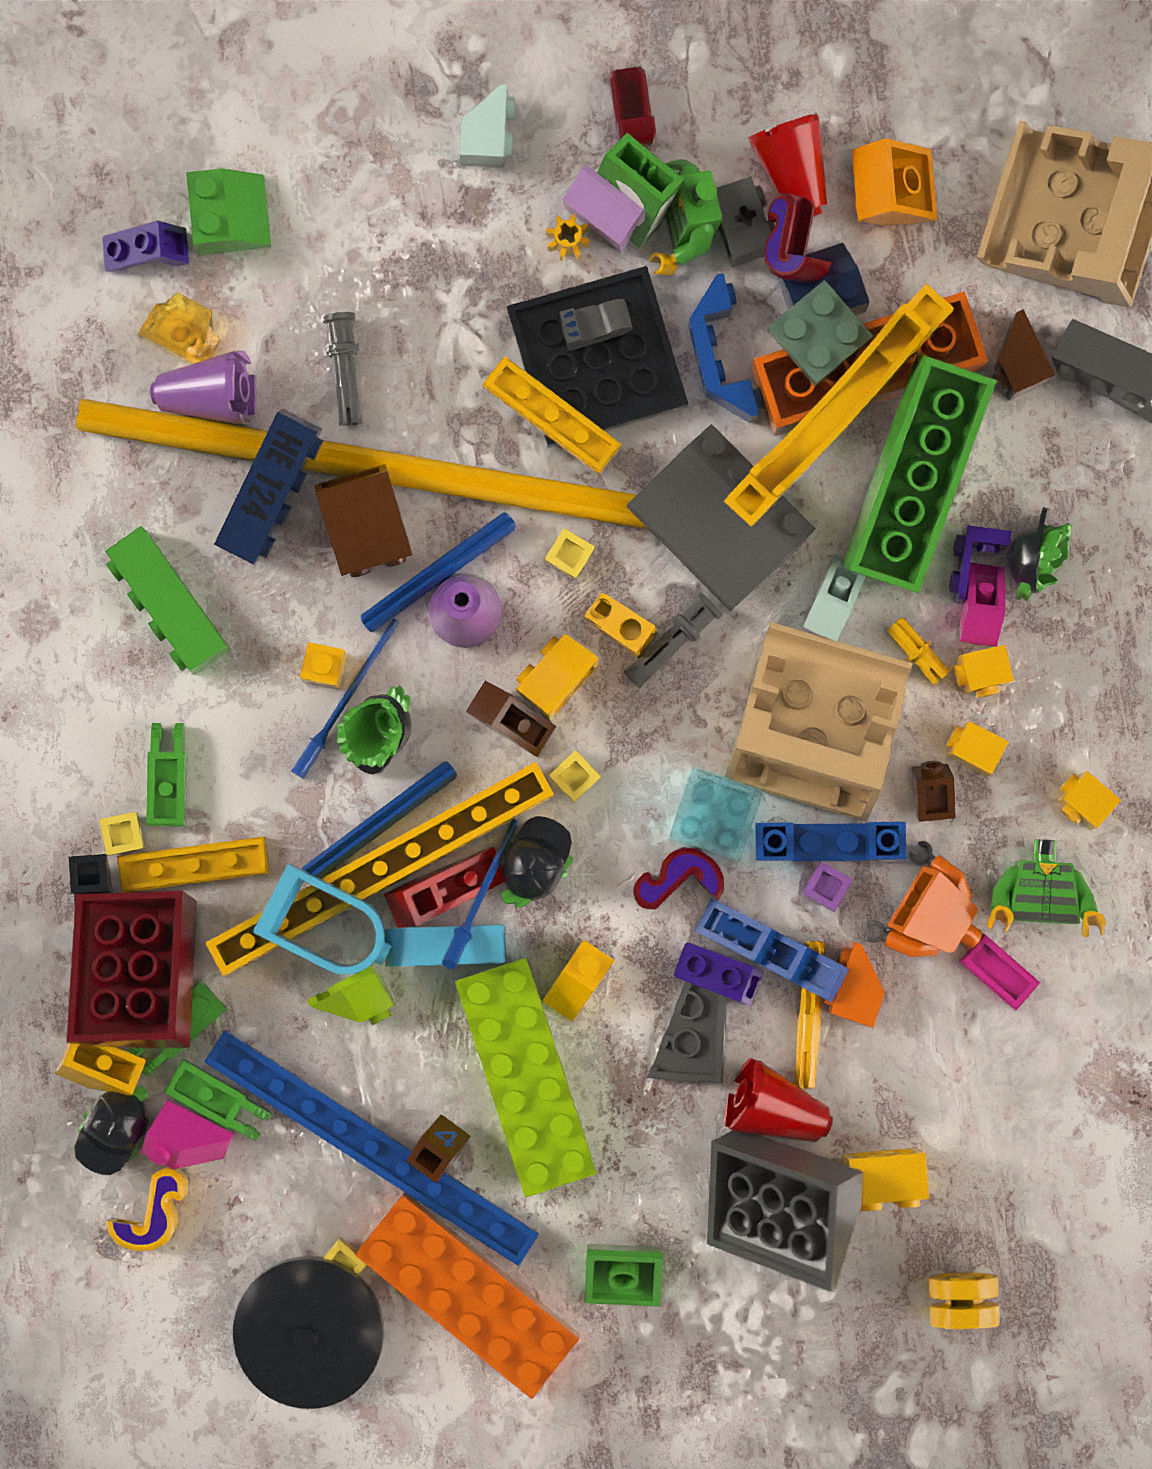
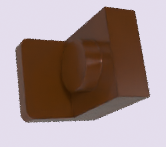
[911,761,956,822]

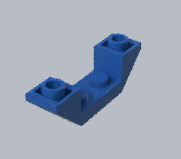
[688,273,763,423]
[755,822,906,862]

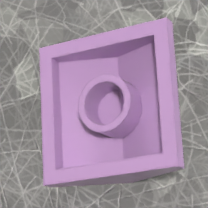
[562,164,644,253]

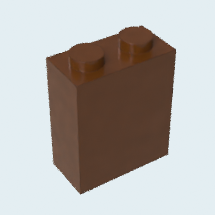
[315,464,412,577]

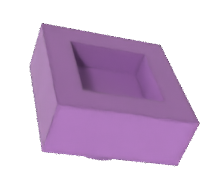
[801,861,853,912]

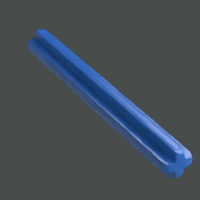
[360,512,516,632]
[302,761,457,878]

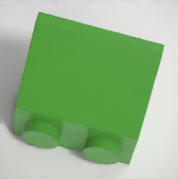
[186,168,271,255]

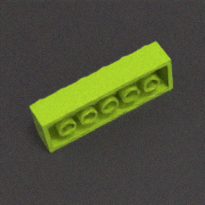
[455,957,597,1198]

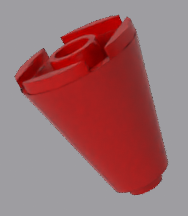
[748,113,827,217]
[724,1058,833,1142]

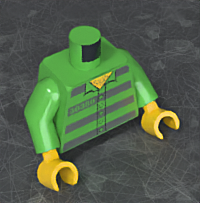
[649,159,722,276]
[987,839,1106,937]

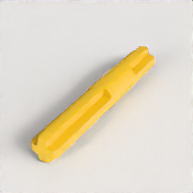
[794,941,826,1089]

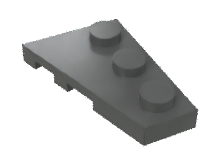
[647,981,728,1083]

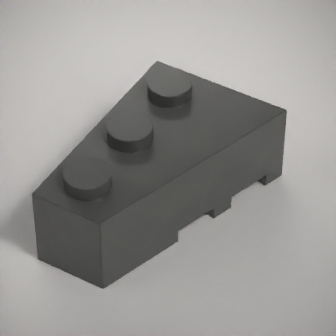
[1051,318,1152,423]

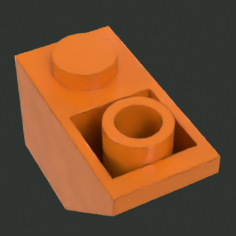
[824,942,885,1028]

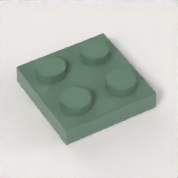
[767,280,873,386]

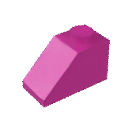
[960,562,1006,647]
[140,1100,234,1169]

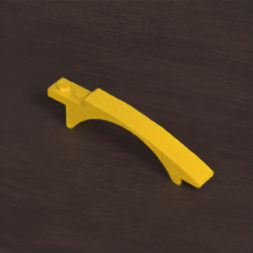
[724,283,954,527]

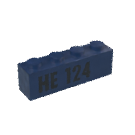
[214,409,324,565]

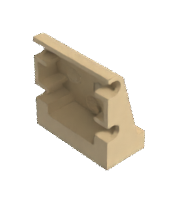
[977,120,1152,308]
[724,622,913,822]

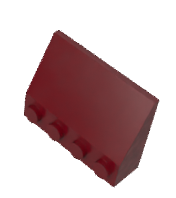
[66,890,197,1049]

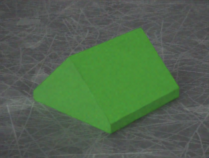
[585,1244,663,1306]

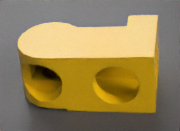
[583,593,658,659]

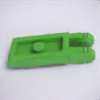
[146,723,187,827]
[128,981,228,1077]
[164,1059,272,1141]

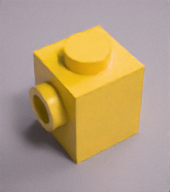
[954,645,1014,698]
[1057,771,1122,830]

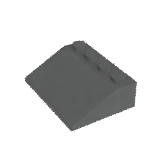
[626,424,816,612]
[707,1130,863,1292]

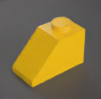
[542,939,615,1022]
[55,1043,146,1096]

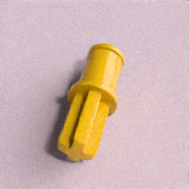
[888,617,951,686]

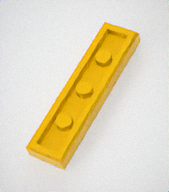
[482,356,622,475]
[117,836,270,893]

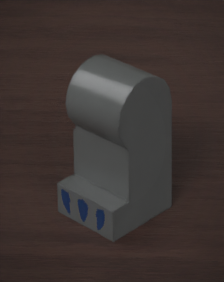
[559,299,633,351]

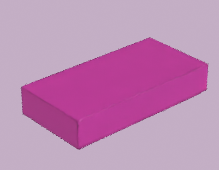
[959,933,1040,1011]

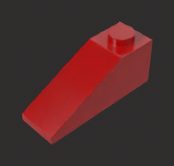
[384,847,504,928]

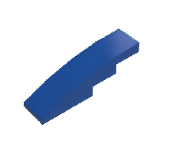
[695,898,849,1003]

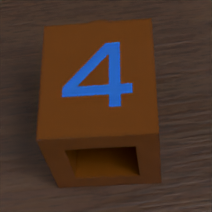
[406,1114,471,1183]

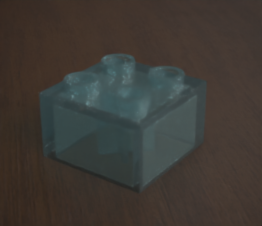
[667,767,764,863]

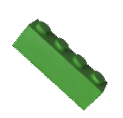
[105,526,231,675]

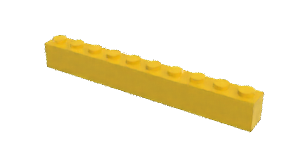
[206,762,554,976]

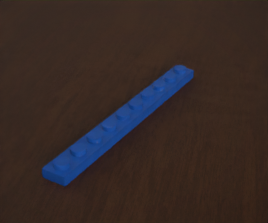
[204,1030,539,1266]

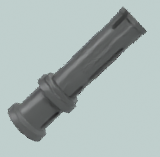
[322,312,362,426]
[624,592,723,689]

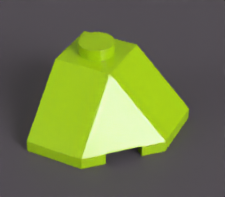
[307,965,396,1025]

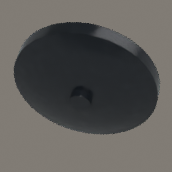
[233,1256,384,1409]

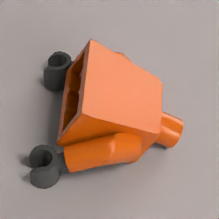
[863,841,982,957]

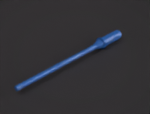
[291,618,399,779]
[442,820,518,969]

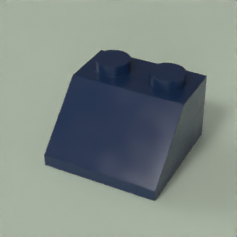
[777,243,870,316]

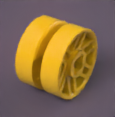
[928,1273,1000,1329]

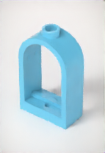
[253,863,392,974]
[384,925,506,967]

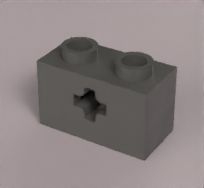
[717,176,775,267]

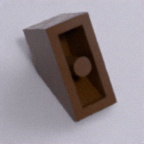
[993,309,1055,401]
[466,681,556,757]

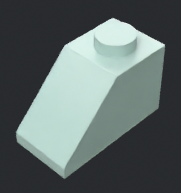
[803,554,865,642]

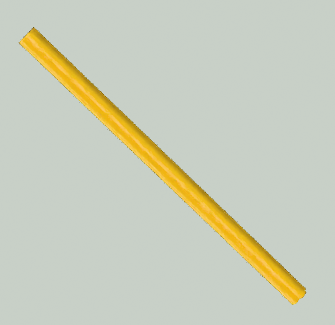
[76,399,648,529]

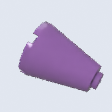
[150,350,257,425]
[428,574,502,648]

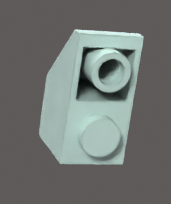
[460,85,515,167]

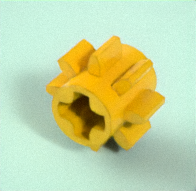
[546,214,590,262]

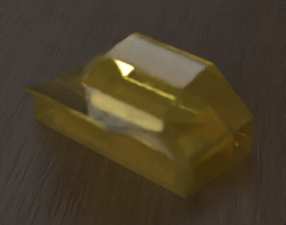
[137,292,221,365]

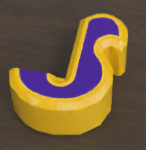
[106,1167,189,1251]

